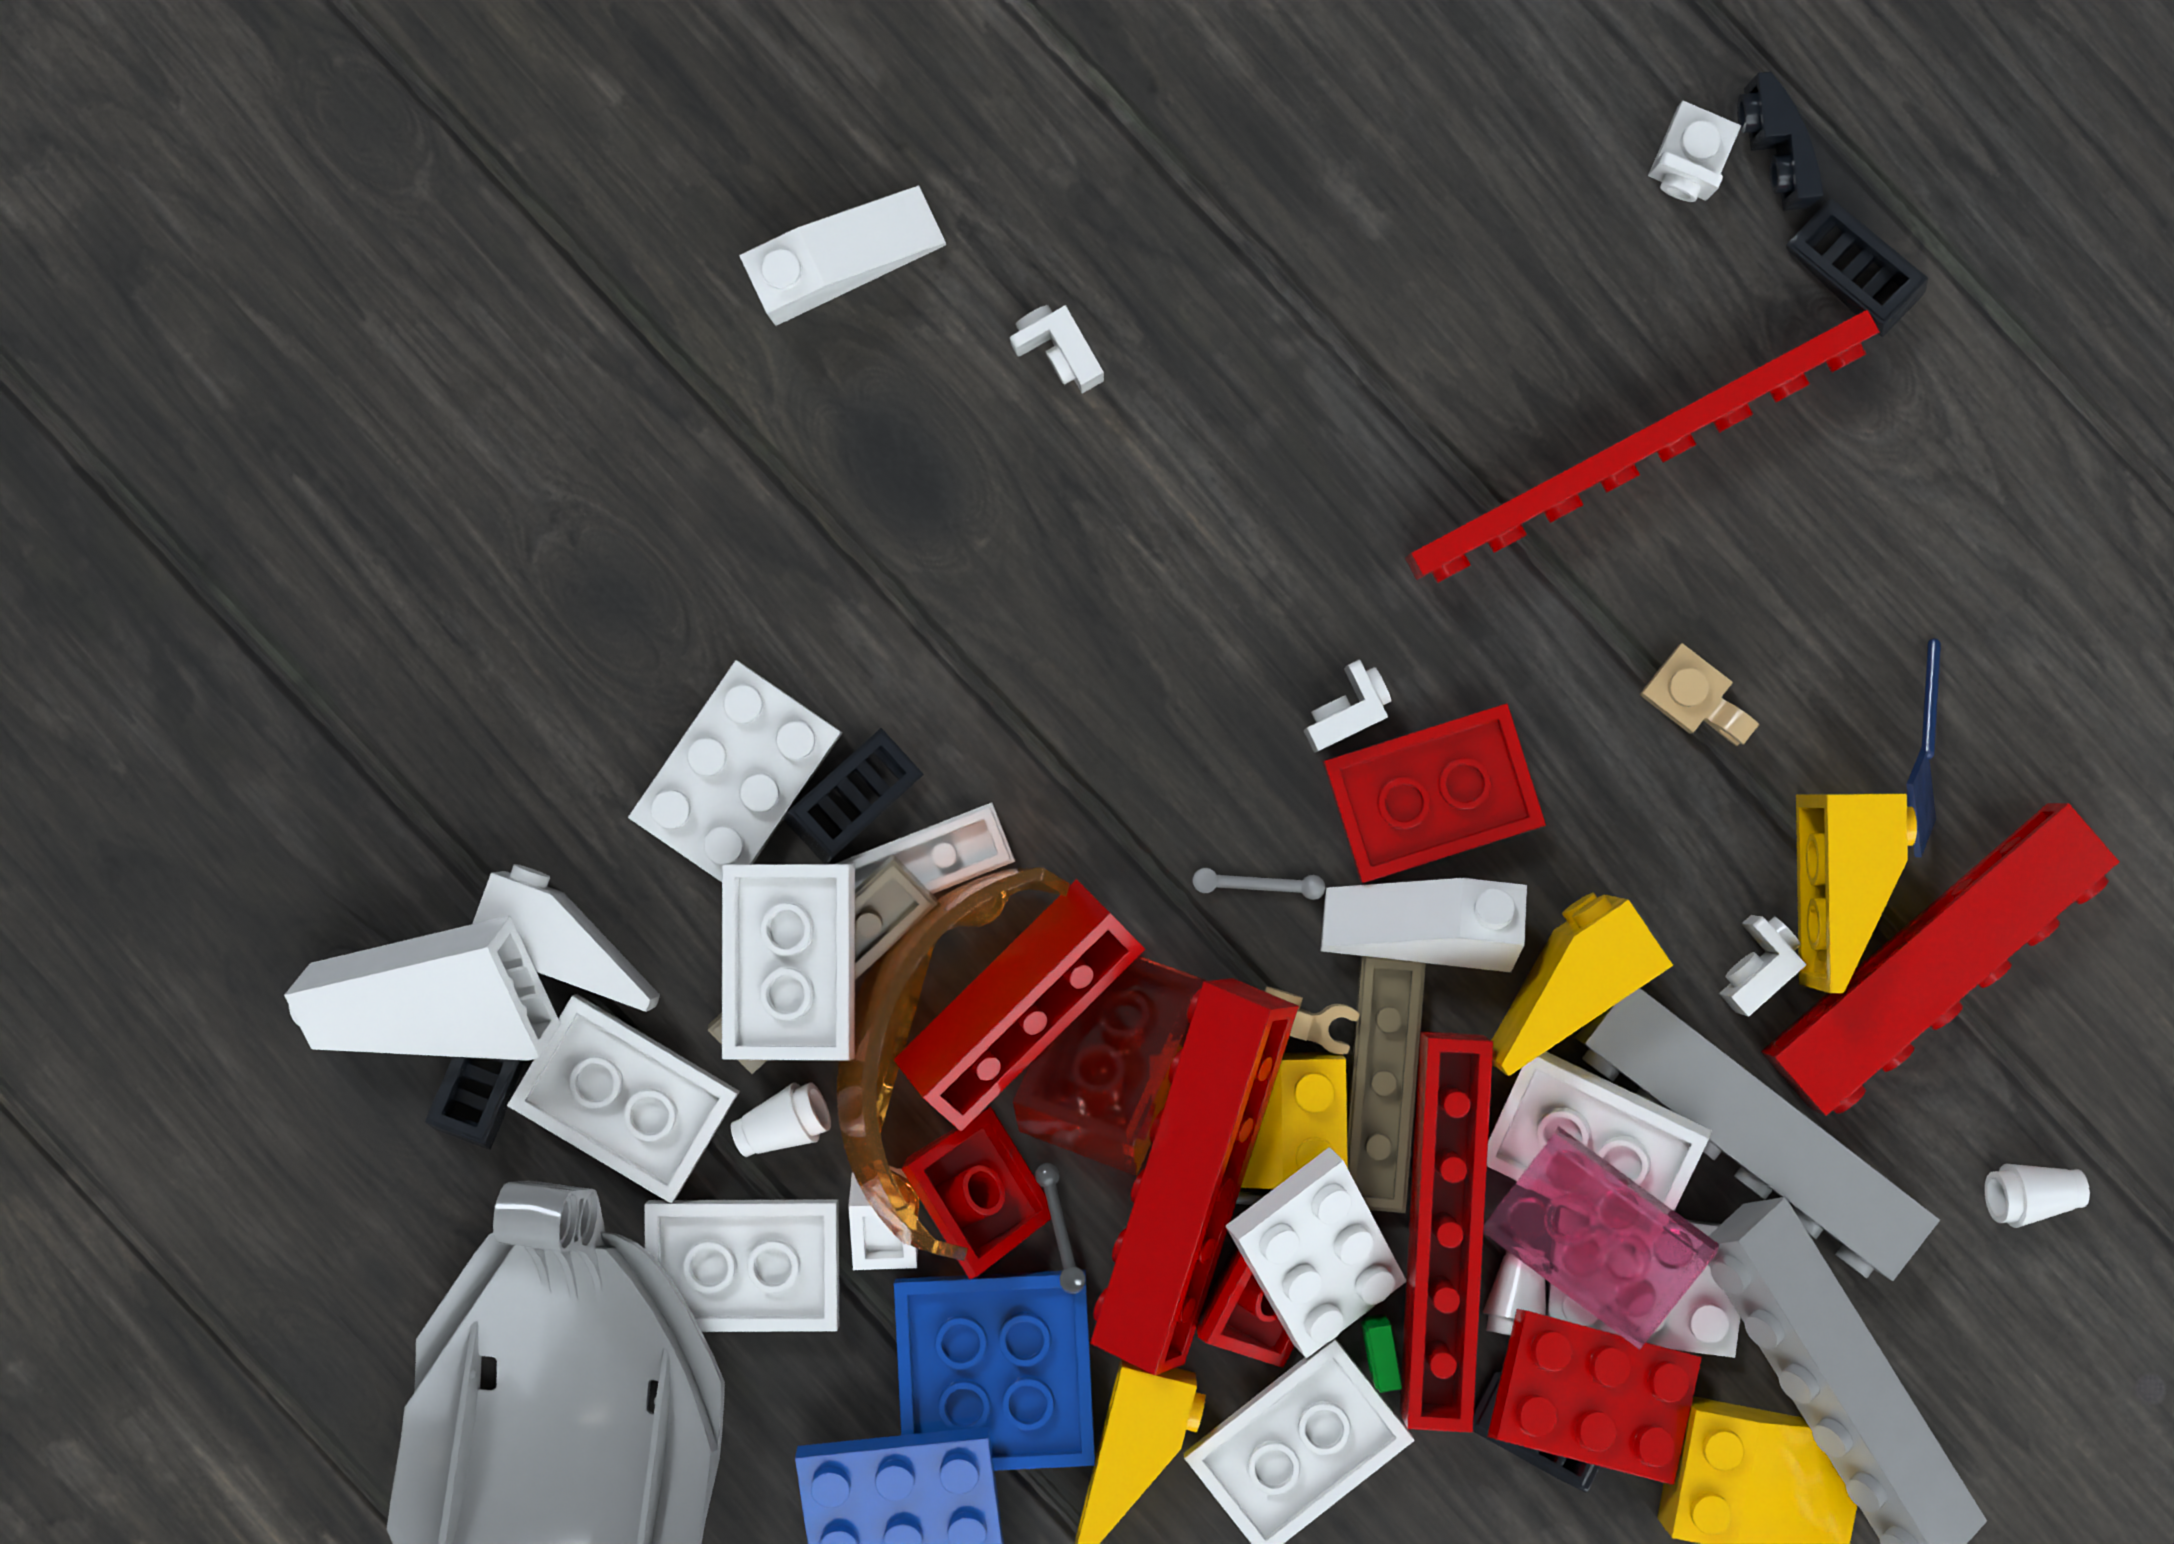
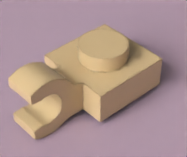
[1639,643,1759,746]
[1265,986,1360,1054]

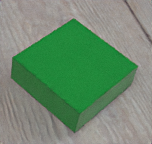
[1361,1313,1402,1393]

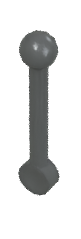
[1035,1163,1085,1294]

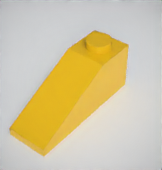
[1075,1359,1206,1544]

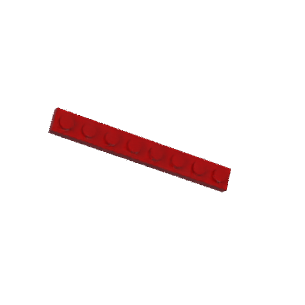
[1405,309,1880,583]

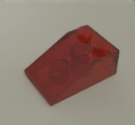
[1013,956,1207,1176]

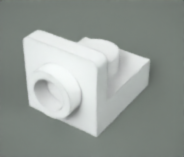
[1648,101,1741,202]
[1010,305,1104,393]
[1304,659,1391,753]
[1719,915,1806,1016]
[849,1166,918,1270]

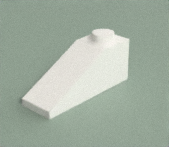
[739,186,946,326]
[473,864,660,1012]
[1321,878,1527,972]

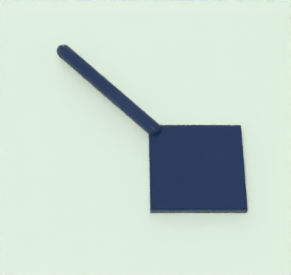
[1906,638,1941,857]

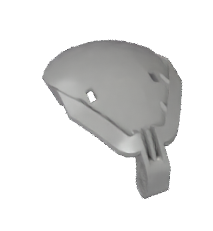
[387,1181,725,1544]

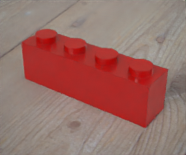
[893,879,1146,1131]

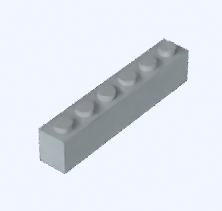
[1575,988,1940,1281]
[1697,1197,1987,1544]

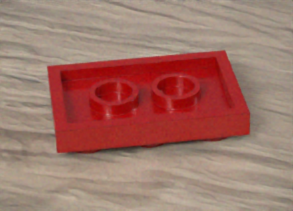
[1322,703,1546,883]
[1487,1309,1702,1485]

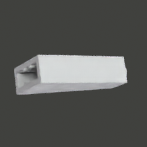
[284,915,561,1060]

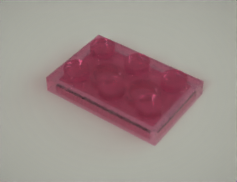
[1483,1126,1720,1349]

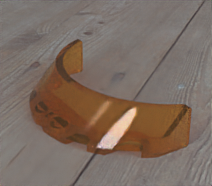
[837,867,1070,1261]

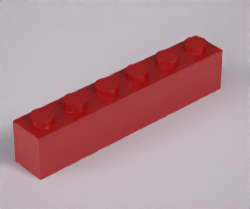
[1761,803,2120,1116]
[1090,978,1299,1375]
[1400,1031,1493,1433]

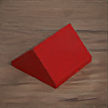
[901,1106,1051,1279]
[1197,1244,1294,1368]

